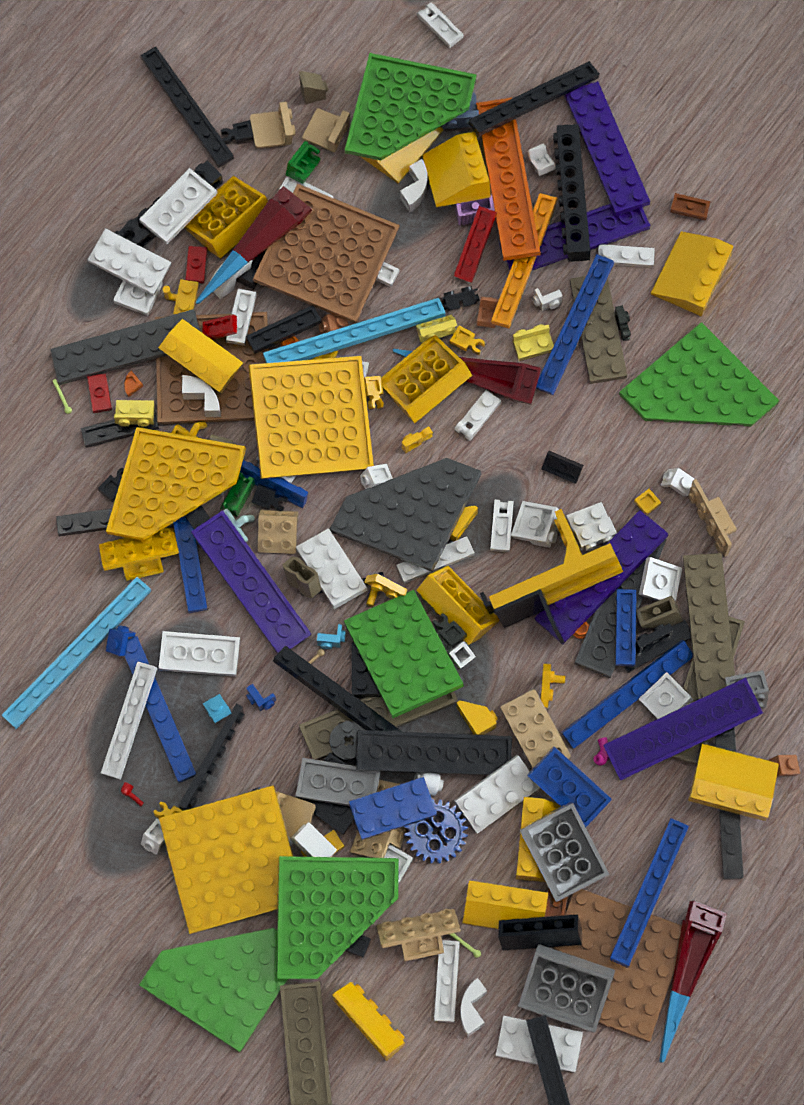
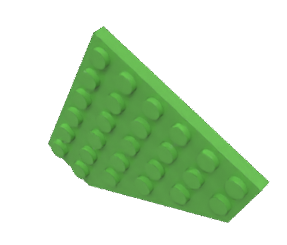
[345,53,477,161]
[619,322,779,427]
[276,856,399,979]
[139,928,288,1052]

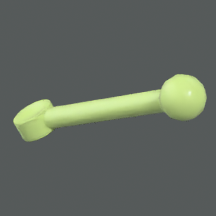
[52,379,72,414]
[448,933,481,958]

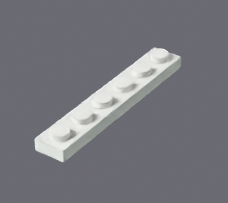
[101,662,157,780]

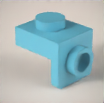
[317,624,346,649]
[203,694,231,723]

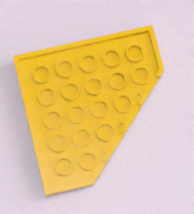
[106,427,246,541]

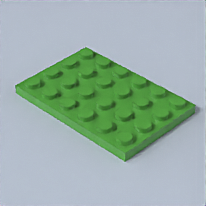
[344,590,464,718]

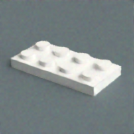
[139,168,217,244]
[88,228,171,296]
[296,528,368,609]
[158,631,240,677]
[454,755,540,834]
[496,1016,583,1073]

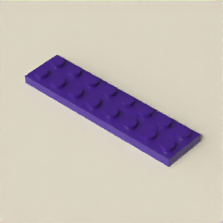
[564,81,650,216]
[499,204,650,271]
[191,510,312,654]
[534,510,669,645]
[603,677,763,781]

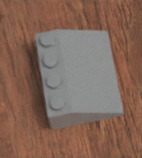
[519,802,609,902]
[518,944,615,1033]

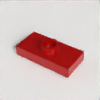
[186,246,207,284]
[202,314,237,340]
[87,373,112,413]

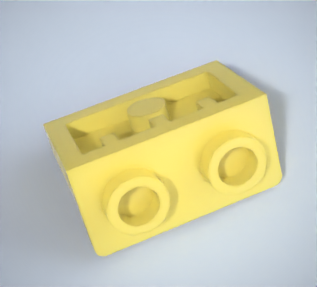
[416,315,457,343]
[512,324,554,361]
[114,400,155,427]

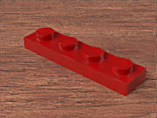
[454,206,497,283]

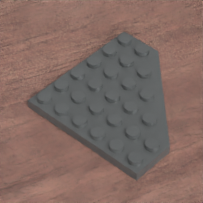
[330,458,482,572]

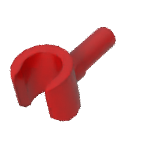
[121,782,144,806]

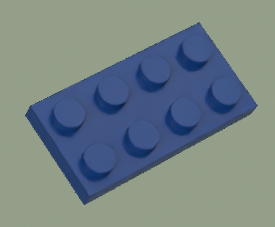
[527,746,612,828]
[349,777,437,840]

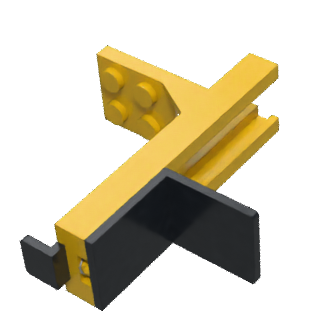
[480,509,623,644]

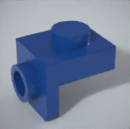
[106,626,136,656]
[246,684,276,711]

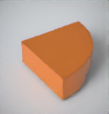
[124,371,143,397]

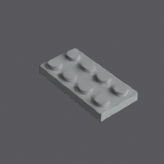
[296,758,381,806]

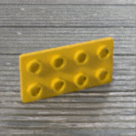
[99,527,179,581]

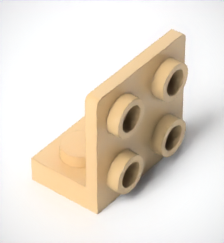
[302,108,350,153]
[258,510,299,554]

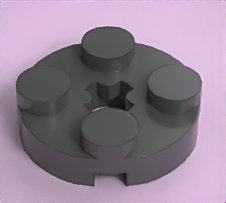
[329,721,365,761]

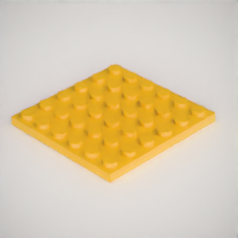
[249,356,374,479]
[159,786,293,934]

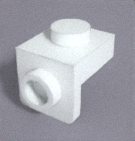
[528,144,556,176]
[532,288,562,312]
[661,468,694,496]

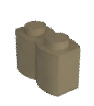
[283,556,322,598]

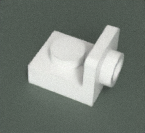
[360,464,393,489]
[141,819,165,855]

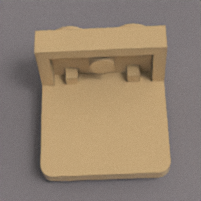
[250,102,295,148]
[276,791,316,838]

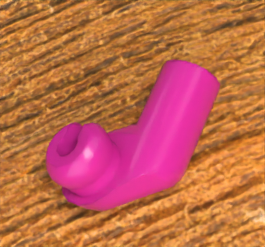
[593,737,609,766]

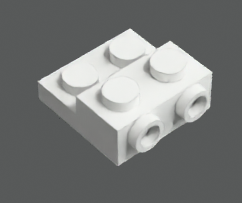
[511,501,559,548]
[566,502,617,551]

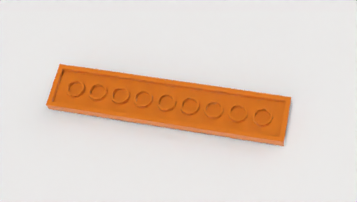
[476,97,540,261]

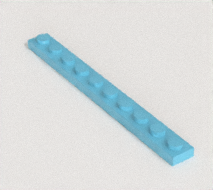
[263,298,446,363]
[2,577,151,729]

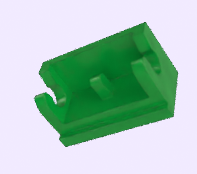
[286,141,321,184]
[220,473,255,517]

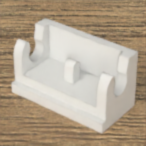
[290,822,337,857]

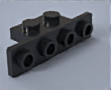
[624,620,691,673]

